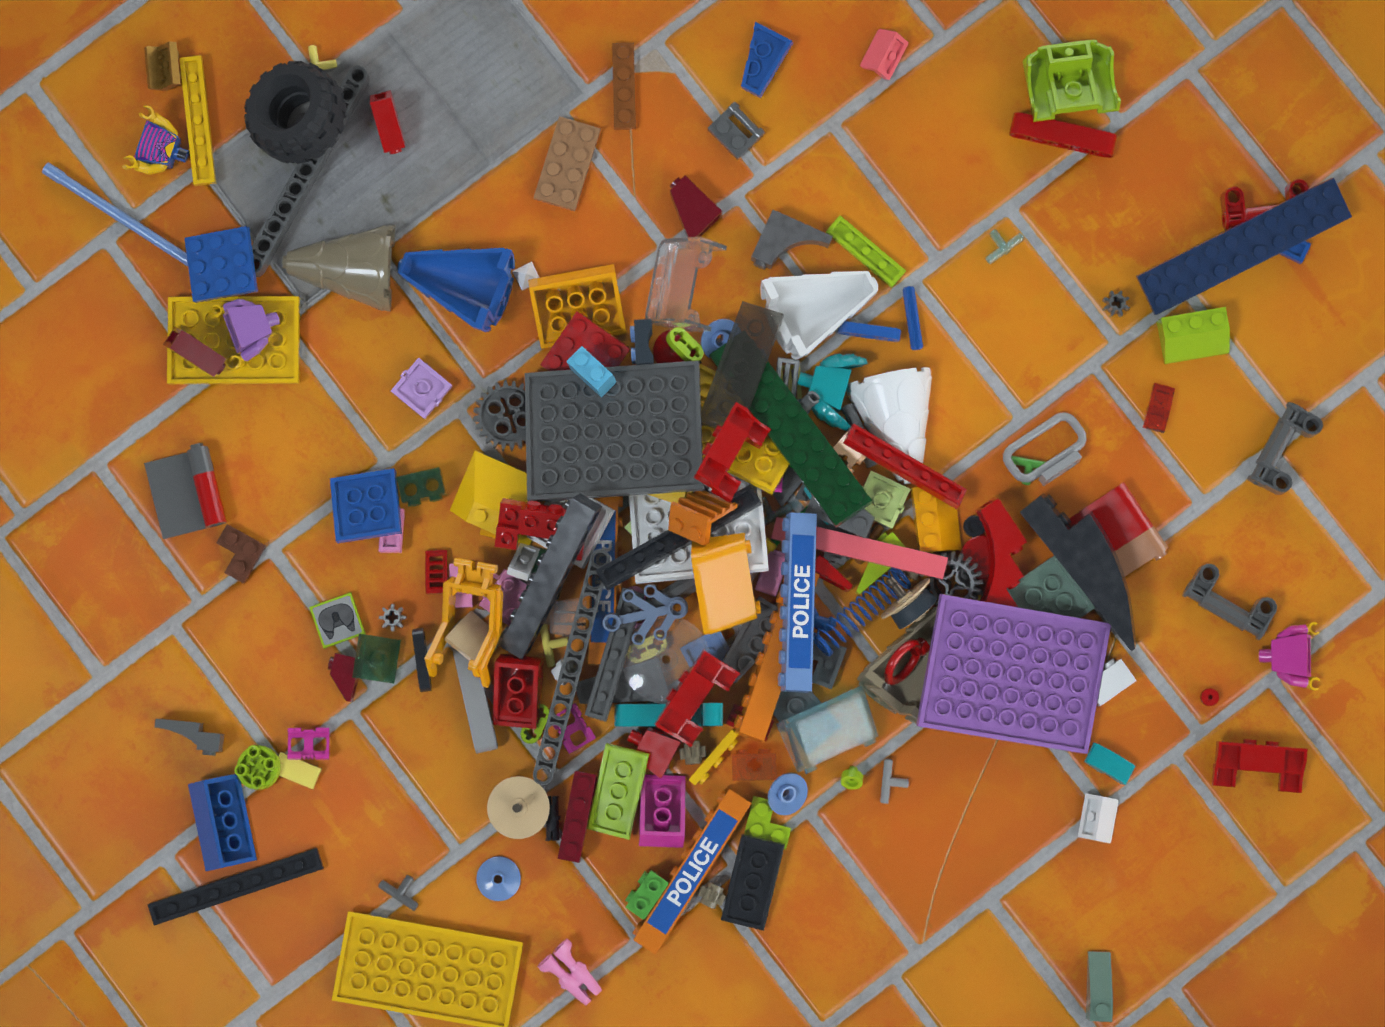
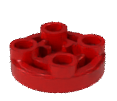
[961,536,990,580]

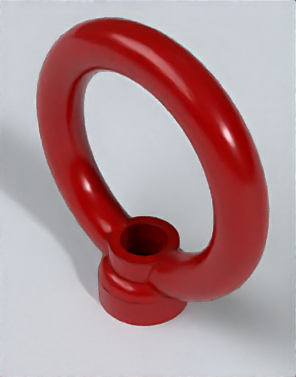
[884,638,930,685]

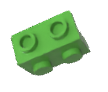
[625,869,668,919]

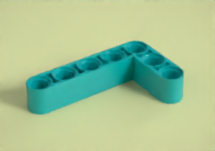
[614,703,723,727]

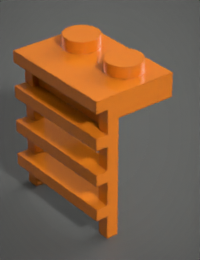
[668,490,738,546]

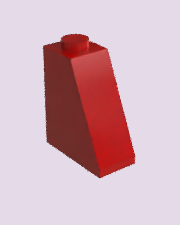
[370,90,405,154]

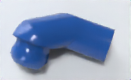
[814,606,836,631]

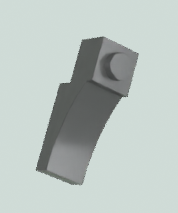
[154,719,224,756]

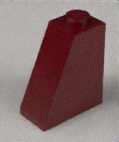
[670,175,722,245]
[163,327,226,377]

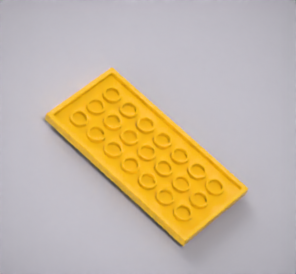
[332,911,524,1027]

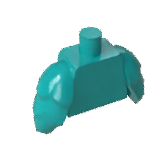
[797,353,868,431]

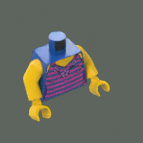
[122,105,190,175]

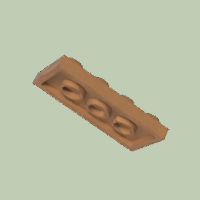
[533,116,601,212]

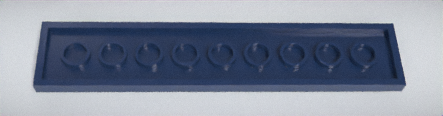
[1136,178,1352,315]

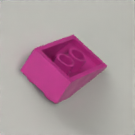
[639,775,685,848]

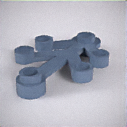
[603,583,688,645]

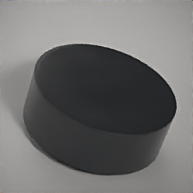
[963,515,985,538]

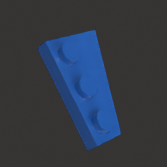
[741,22,793,98]

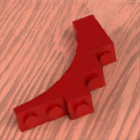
[975,498,1027,607]

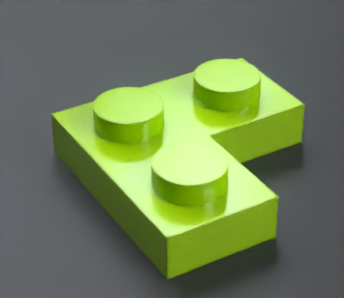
[744,796,791,850]

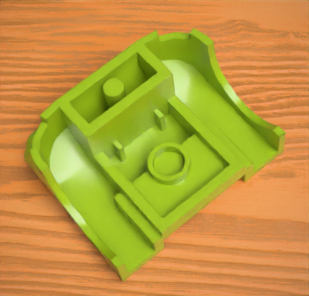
[1022,40,1121,122]

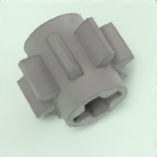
[379,604,407,632]

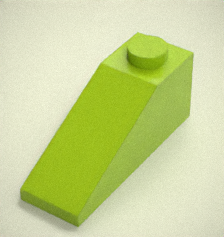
[855,532,906,595]

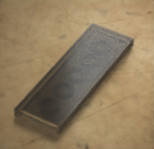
[701,301,784,429]

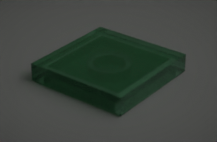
[352,634,401,684]

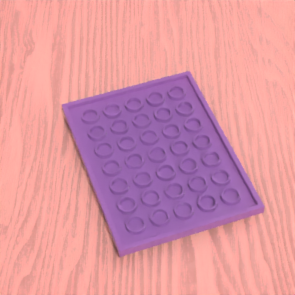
[916,594,1111,754]

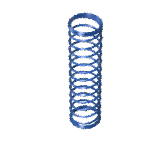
[813,568,912,656]

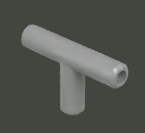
[880,759,909,804]

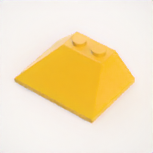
[450,450,546,546]

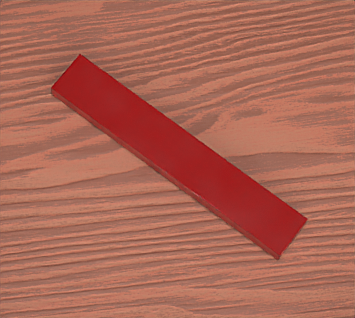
[843,423,967,509]

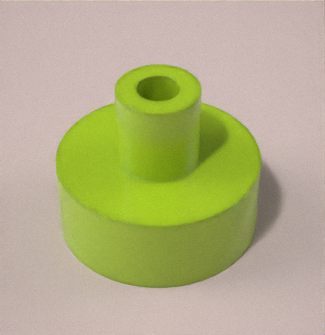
[841,766,863,790]

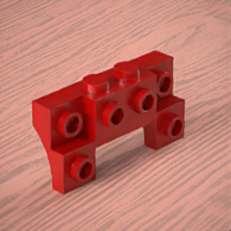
[693,402,771,503]
[494,498,585,561]
[654,649,740,747]
[1212,739,1308,793]

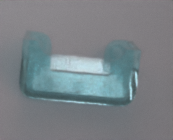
[776,685,879,774]

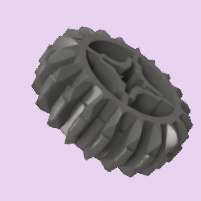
[926,551,983,606]

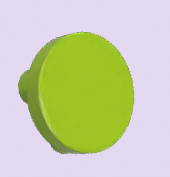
[235,745,281,790]

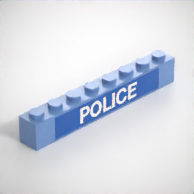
[778,512,817,693]

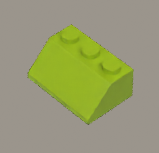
[1157,307,1230,364]

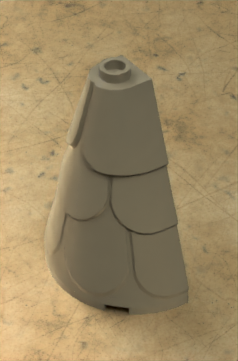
[282,225,396,311]
[857,607,937,723]

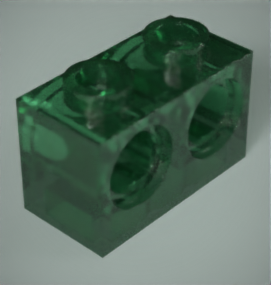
[396,467,447,507]

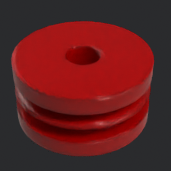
[1200,688,1219,706]

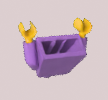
[212,299,280,368]

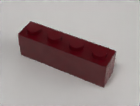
[557,771,597,863]

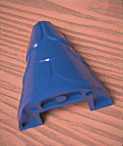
[397,248,515,332]

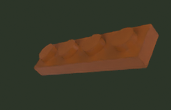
[612,43,636,130]

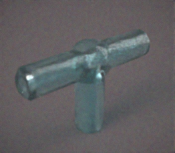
[985,229,1024,264]
[762,497,793,526]

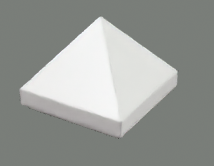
[512,262,540,291]

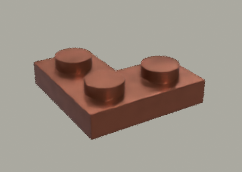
[216,524,266,584]

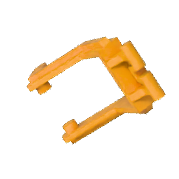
[424,558,503,688]

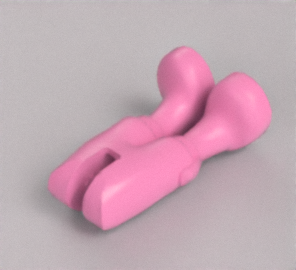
[537,939,602,1005]

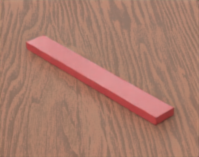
[771,517,948,580]

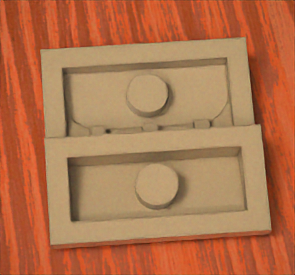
[444,611,503,661]

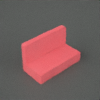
[860,29,909,80]

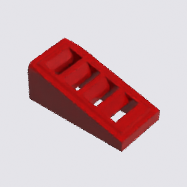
[425,550,448,595]
[815,554,853,592]

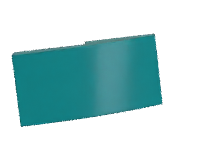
[1084,743,1135,785]

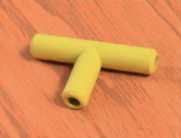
[308,45,337,70]
[540,623,568,668]

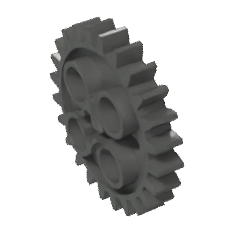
[473,380,526,451]

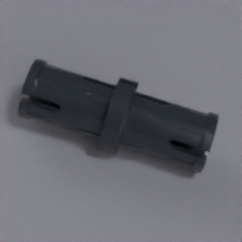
[545,796,561,841]

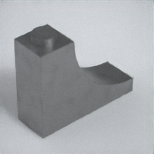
[751,210,832,270]

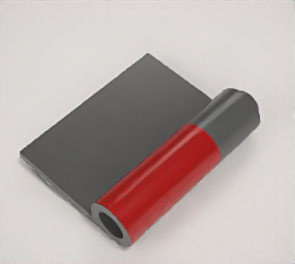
[144,443,227,539]

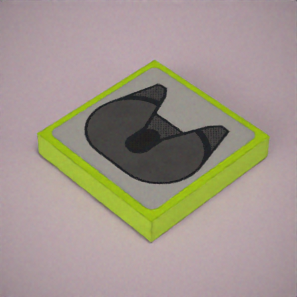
[309,592,366,649]

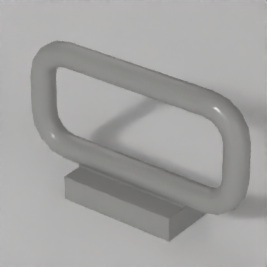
[1003,412,1087,486]

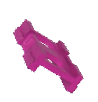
[553,703,596,754]
[287,728,330,760]

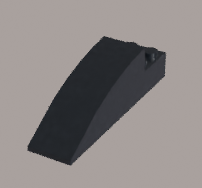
[1020,493,1137,652]

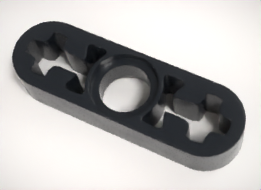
[412,628,432,692]

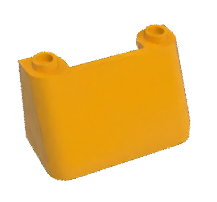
[691,533,761,635]

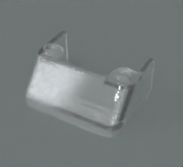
[645,237,727,332]

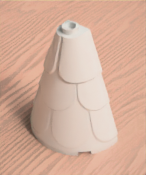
[760,271,878,360]
[846,367,932,484]

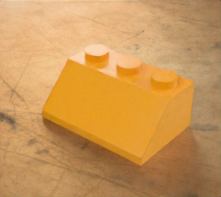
[910,487,962,554]

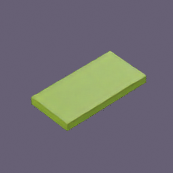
[587,743,649,840]

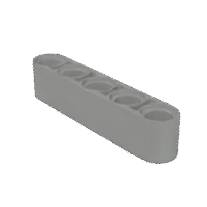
[453,648,498,754]

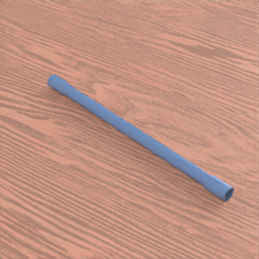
[42,162,188,267]

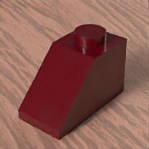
[328,653,363,702]

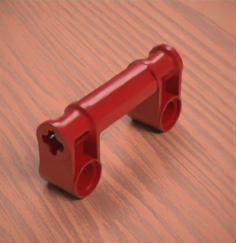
[1220,179,1309,230]

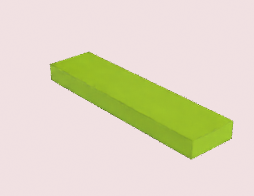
[826,216,906,288]

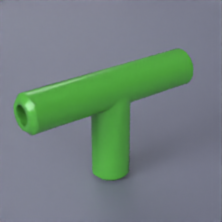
[1011,456,1045,485]

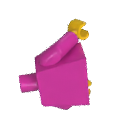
[1259,622,1320,691]

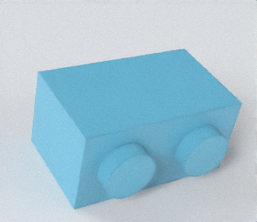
[566,346,616,398]

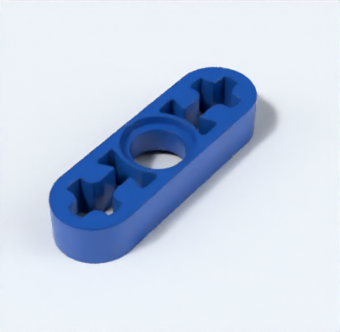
[837,321,901,342]

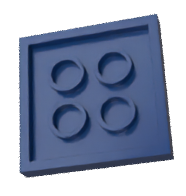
[184,226,258,303]
[330,468,402,543]

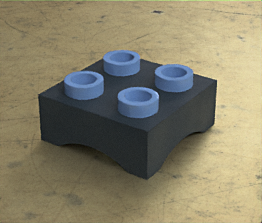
[630,319,654,365]

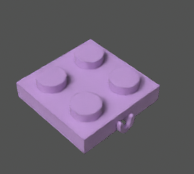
[391,358,453,419]

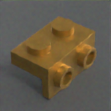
[144,41,181,91]

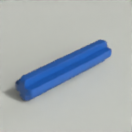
[903,286,923,351]

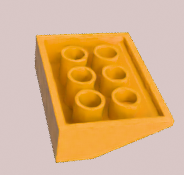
[528,264,626,349]

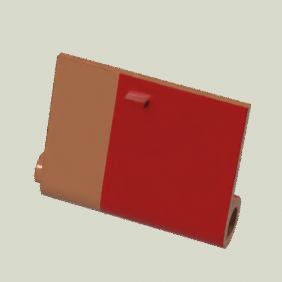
[1069,482,1168,576]

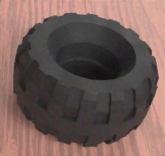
[244,61,346,164]

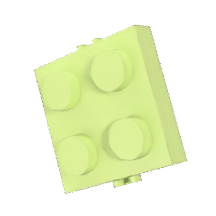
[862,471,911,529]

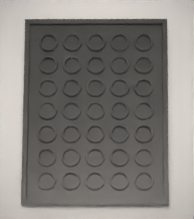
[525,361,704,502]

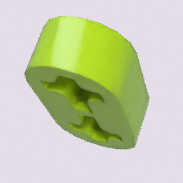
[666,327,704,362]
[520,704,550,744]

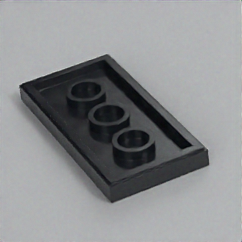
[721,834,785,931]

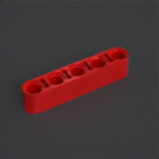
[1009,112,1117,158]

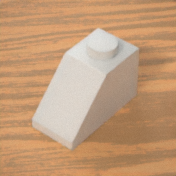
[1097,658,1137,706]

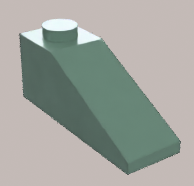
[1086,951,1113,1022]

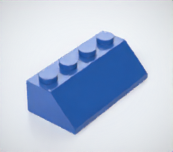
[188,774,257,871]

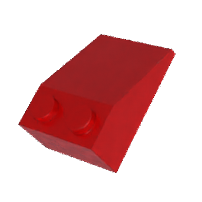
[493,654,544,729]

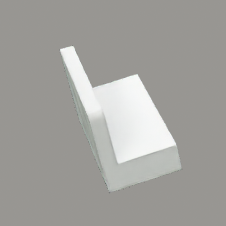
[1078,793,1118,843]

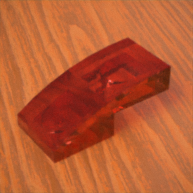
[1142,383,1175,433]

